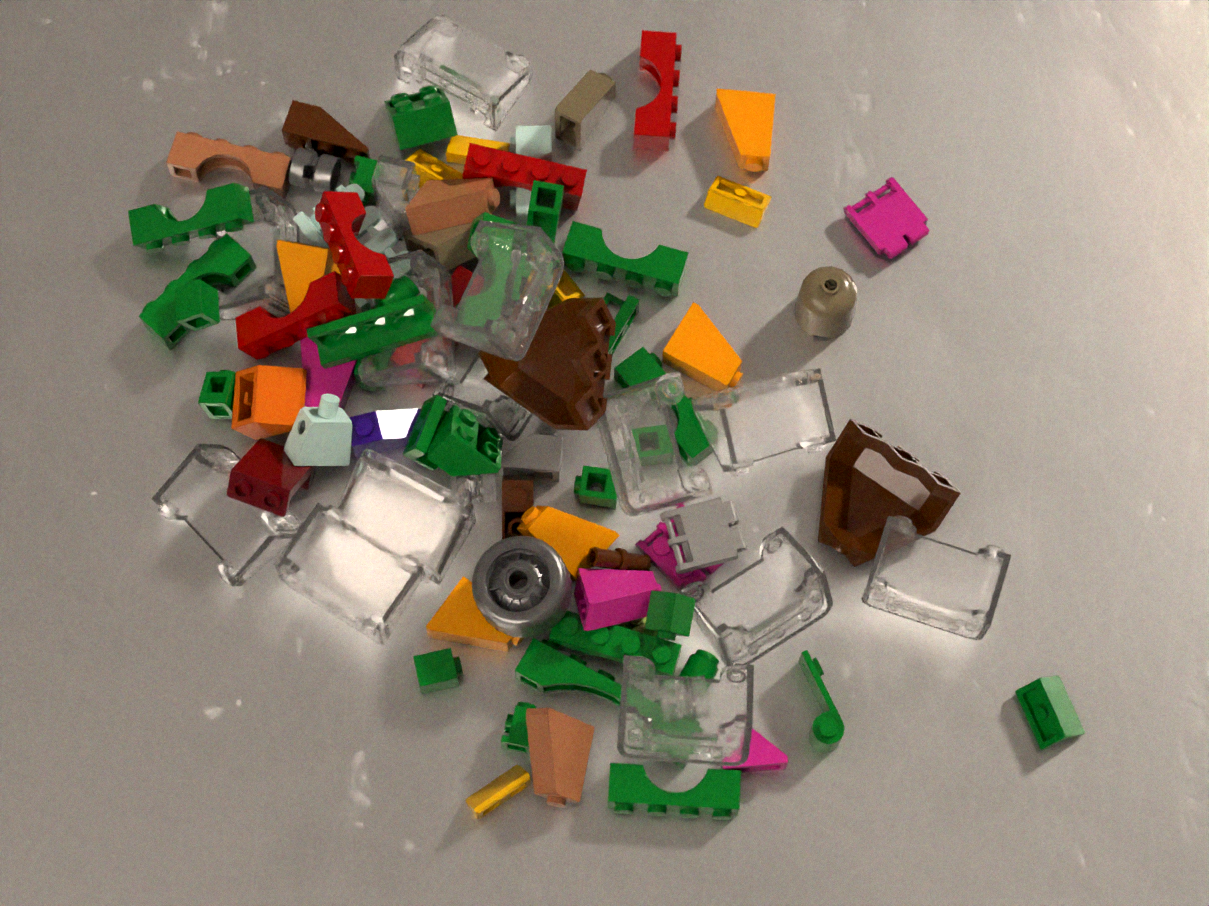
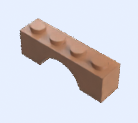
[166,132,292,202]

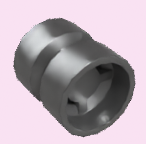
[289,147,341,193]

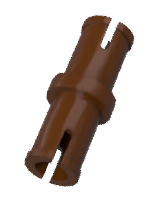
[587,547,651,571]

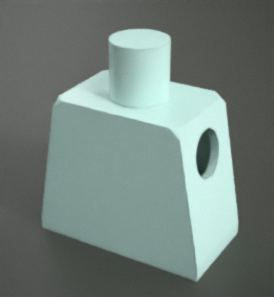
[284,394,352,466]

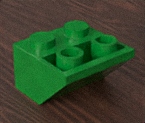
[384,85,458,150]
[427,404,503,477]

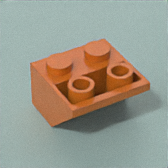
[231,365,307,440]

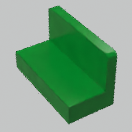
[402,395,447,471]
[1015,675,1085,750]

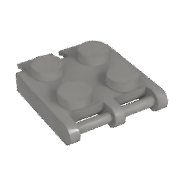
[660,497,747,574]

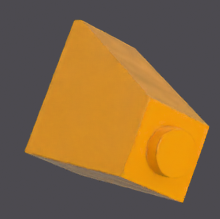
[715,88,776,172]
[276,240,341,313]
[662,302,744,397]
[516,506,620,581]
[426,576,524,652]

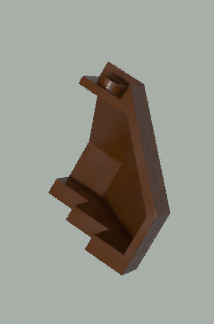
[478,297,616,431]
[818,419,961,567]

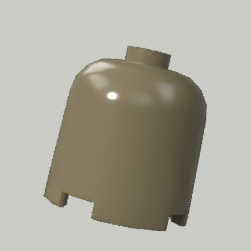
[795,266,857,339]

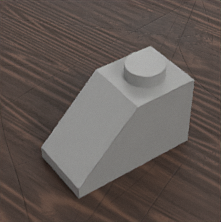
[497,431,563,482]

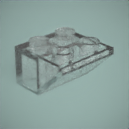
[371,155,420,242]

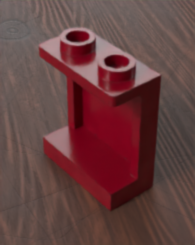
[227,438,316,517]

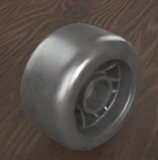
[472,536,572,638]

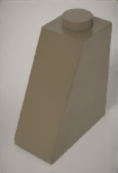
[555,69,616,151]
[403,222,476,273]

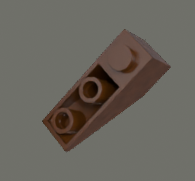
[282,100,370,165]
[502,475,534,540]

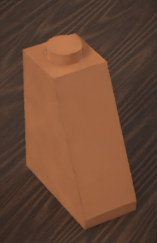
[405,177,500,235]
[526,708,595,807]

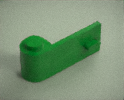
[798,650,845,753]

